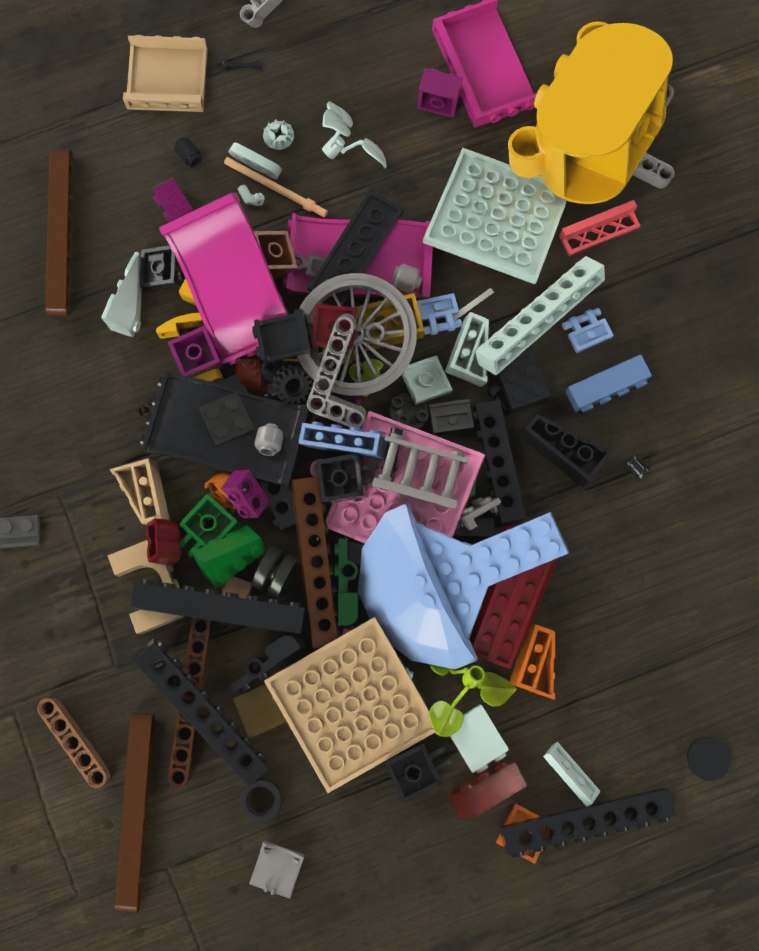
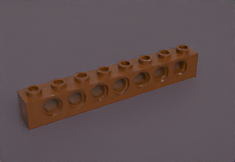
[290,477,341,648]

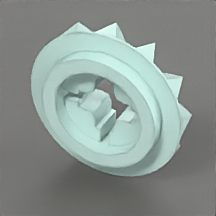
[263,119,294,150]

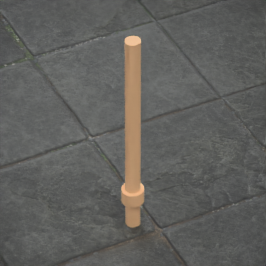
[224,157,328,218]

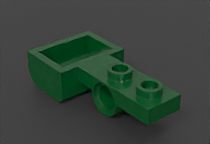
[335,538,359,625]

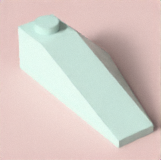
[101,252,142,337]

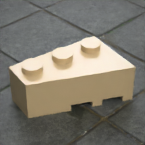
[110,458,170,525]

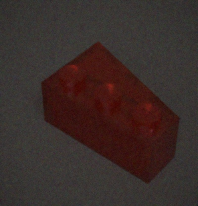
[448,761,527,819]

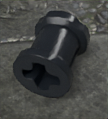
[623,454,651,481]

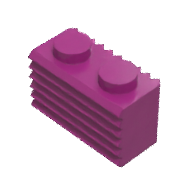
[152,178,193,223]

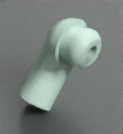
[238,185,265,207]

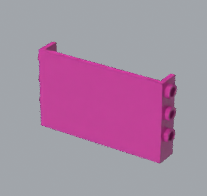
[432,0,537,128]

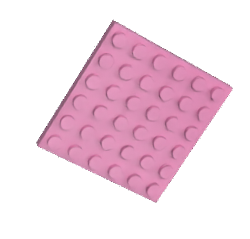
[325,411,485,543]

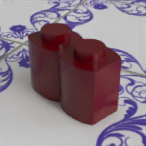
[146,518,181,566]

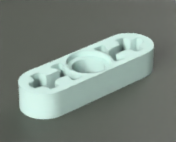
[228,143,282,180]

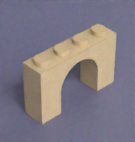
[108,540,185,634]

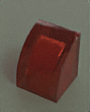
[235,359,262,390]

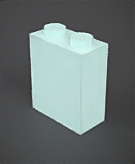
[450,704,509,773]

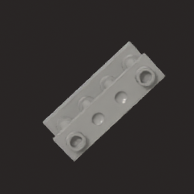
[372,433,469,509]

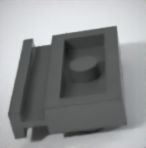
[429,399,474,435]
[0,515,41,549]

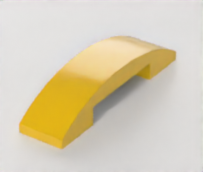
[156,313,204,339]

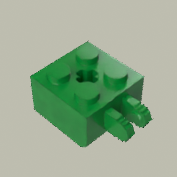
[179,494,241,558]

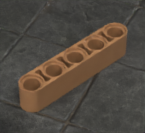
[37,698,111,788]

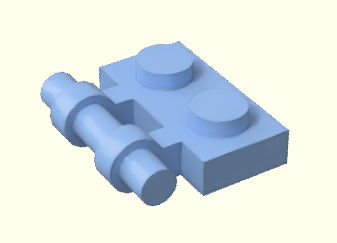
[417,293,462,335]
[562,308,614,353]

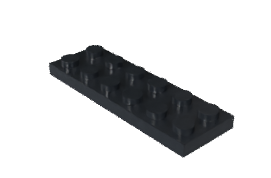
[307,190,404,306]

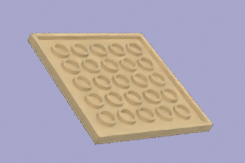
[264,617,435,793]

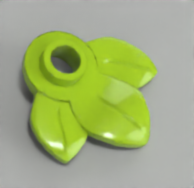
[348,359,383,397]

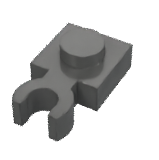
[295,254,326,277]

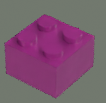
[417,68,463,118]
[168,325,225,377]

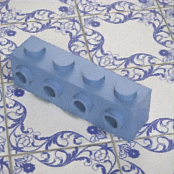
[299,422,387,459]

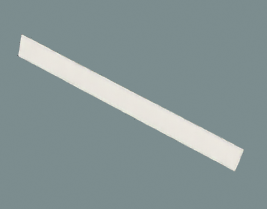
[445,288,494,321]

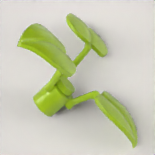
[429,664,517,737]

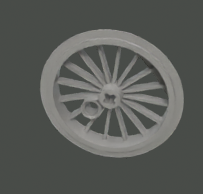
[297,273,417,396]

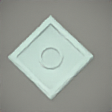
[401,355,453,405]

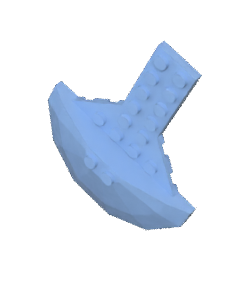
[358,503,569,669]

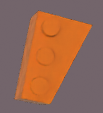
[509,624,555,700]

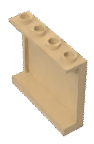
[123,35,208,112]

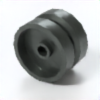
[251,546,299,600]

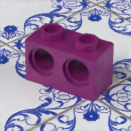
[222,470,270,518]

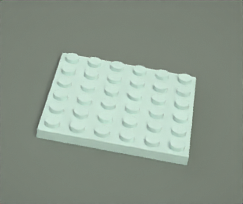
[423,148,567,284]

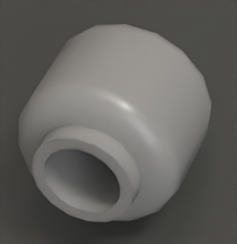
[391,264,422,293]
[255,423,284,456]

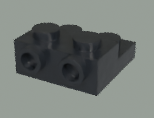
[140,245,185,290]

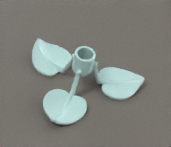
[322,101,387,169]

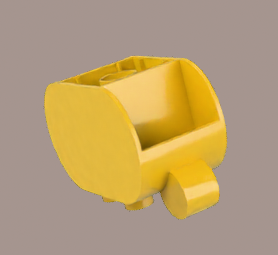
[508,21,673,204]

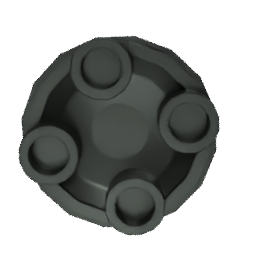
[389,393,429,429]

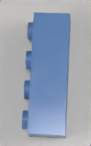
[565,355,652,413]

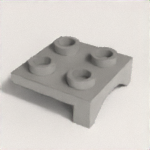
[457,496,501,530]
[249,840,305,899]

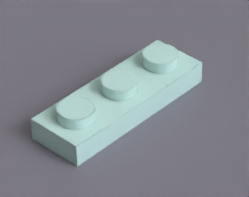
[543,742,601,807]

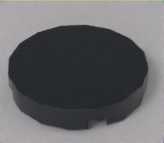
[686,737,731,781]

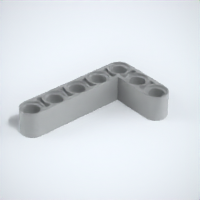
[633,84,675,188]
[307,314,367,428]

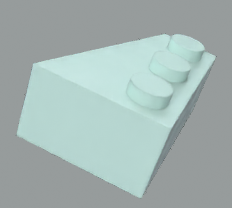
[445,312,489,387]

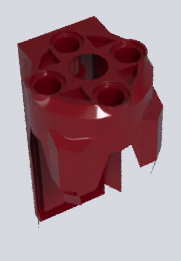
[469,526,560,669]

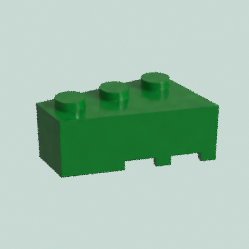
[190,525,266,588]

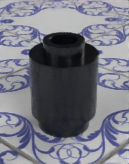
[174,137,202,167]

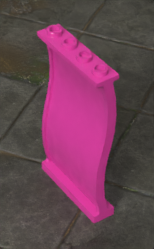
[159,193,289,365]
[283,213,433,300]

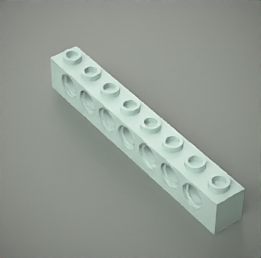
[476,256,605,375]

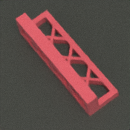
[559,200,640,256]

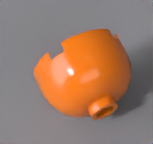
[205,472,236,514]

